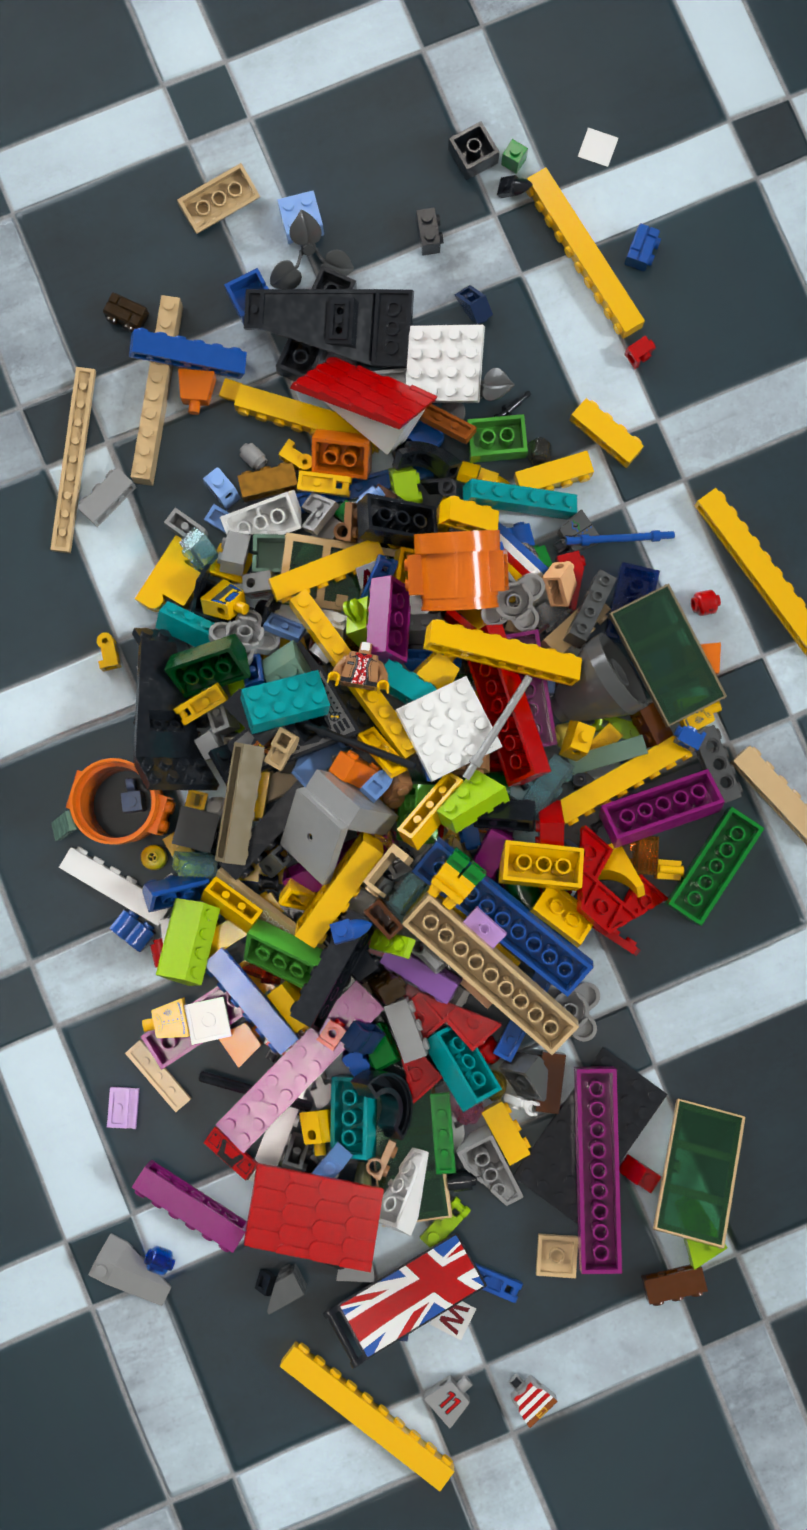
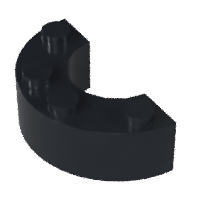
[350,1069,413,1141]

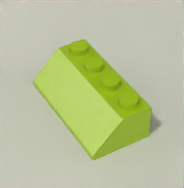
[156,898,220,986]

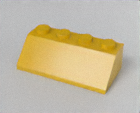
[498,840,584,891]

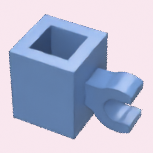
[121,778,146,814]

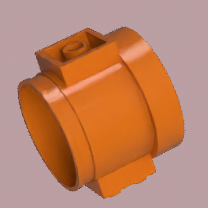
[404,530,509,611]
[66,758,176,845]

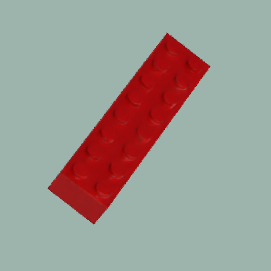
[467,624,551,787]

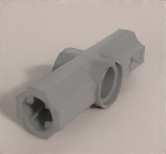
[397,926,447,974]

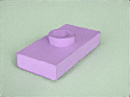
[463,906,507,948]

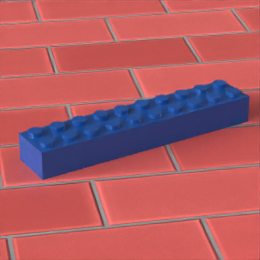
[412,837,594,997]

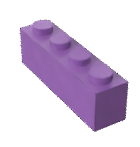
[380,952,463,1004]

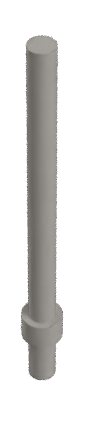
[462,675,532,780]

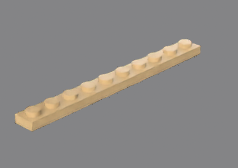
[50,367,96,553]

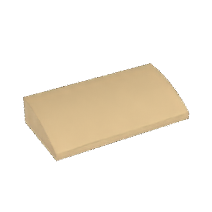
[177,163,260,234]

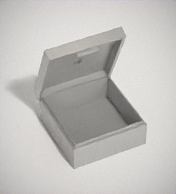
[280,769,399,885]

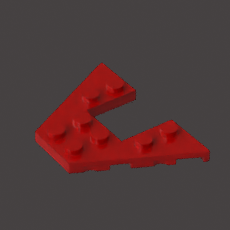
[577,825,668,935]
[400,991,502,1104]

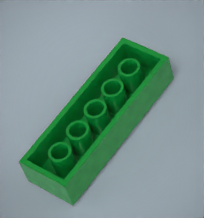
[665,807,765,926]

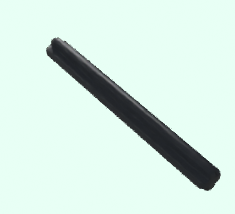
[199,1071,313,1112]

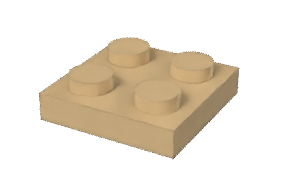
[536,1233,578,1278]

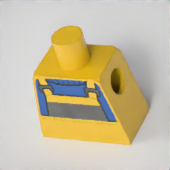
[200,579,250,620]

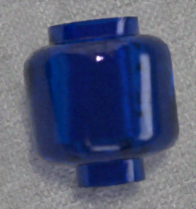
[144,1245,175,1276]

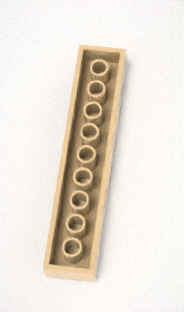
[402,892,579,1055]

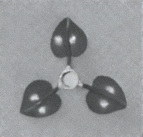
[270,209,354,289]
[441,368,515,420]

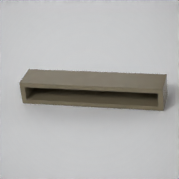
[215,742,265,865]

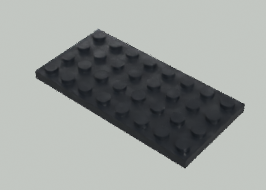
[513,1047,668,1224]

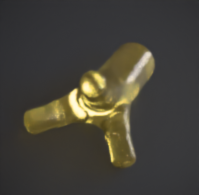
[442,829,461,847]
[374,831,393,850]

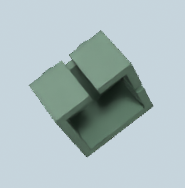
[252,534,293,575]

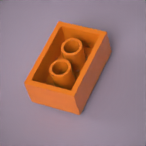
[311,429,372,480]

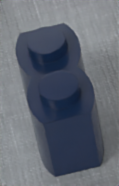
[341,1020,385,1055]

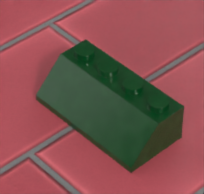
[164,634,251,698]

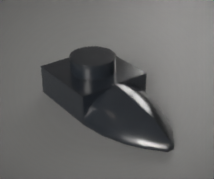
[497,175,533,198]

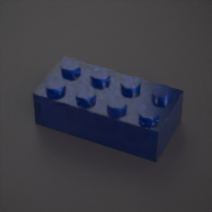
[604,562,660,645]

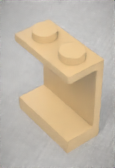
[363,843,414,898]

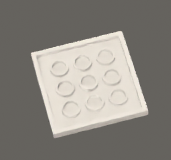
[406,325,485,403]
[395,676,503,782]

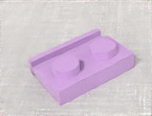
[107,1087,140,1129]

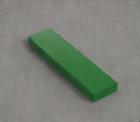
[430,1092,456,1175]

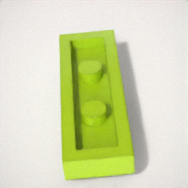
[369,929,416,959]

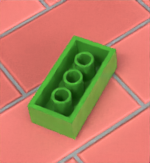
[243,919,323,988]

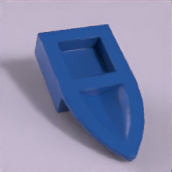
[330,919,372,945]

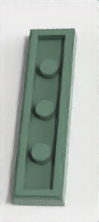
[568,735,648,775]
[51,810,77,841]

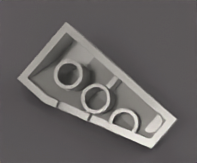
[456,1124,524,1206]
[88,1233,171,1306]

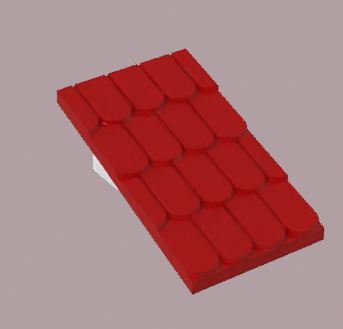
[290,357,438,455]
[244,1163,384,1273]

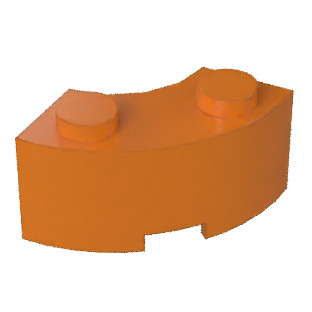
[328,750,382,789]

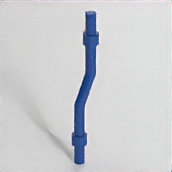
[565,530,675,546]

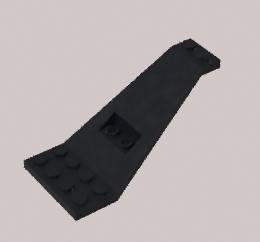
[132,628,220,791]

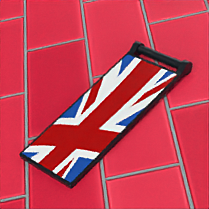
[323,1232,487,1368]

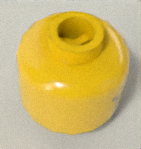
[141,845,168,870]

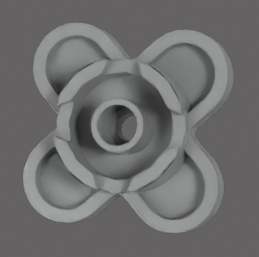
[481,571,545,632]
[209,610,280,665]
[547,982,600,1042]

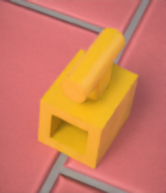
[654,859,684,881]

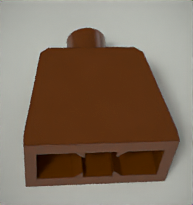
[364,897,404,940]

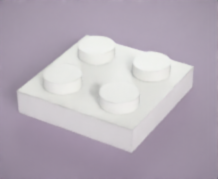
[184,997,232,1045]

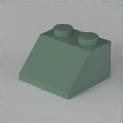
[262,640,312,682]

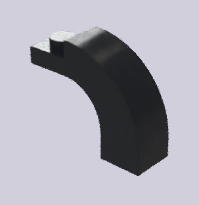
[392,441,462,479]

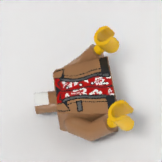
[327,642,389,694]

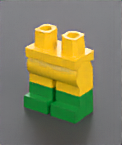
[427,847,487,910]

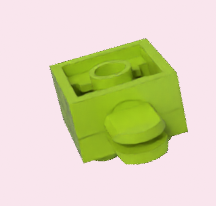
[343,596,370,648]

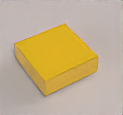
[219,378,243,402]

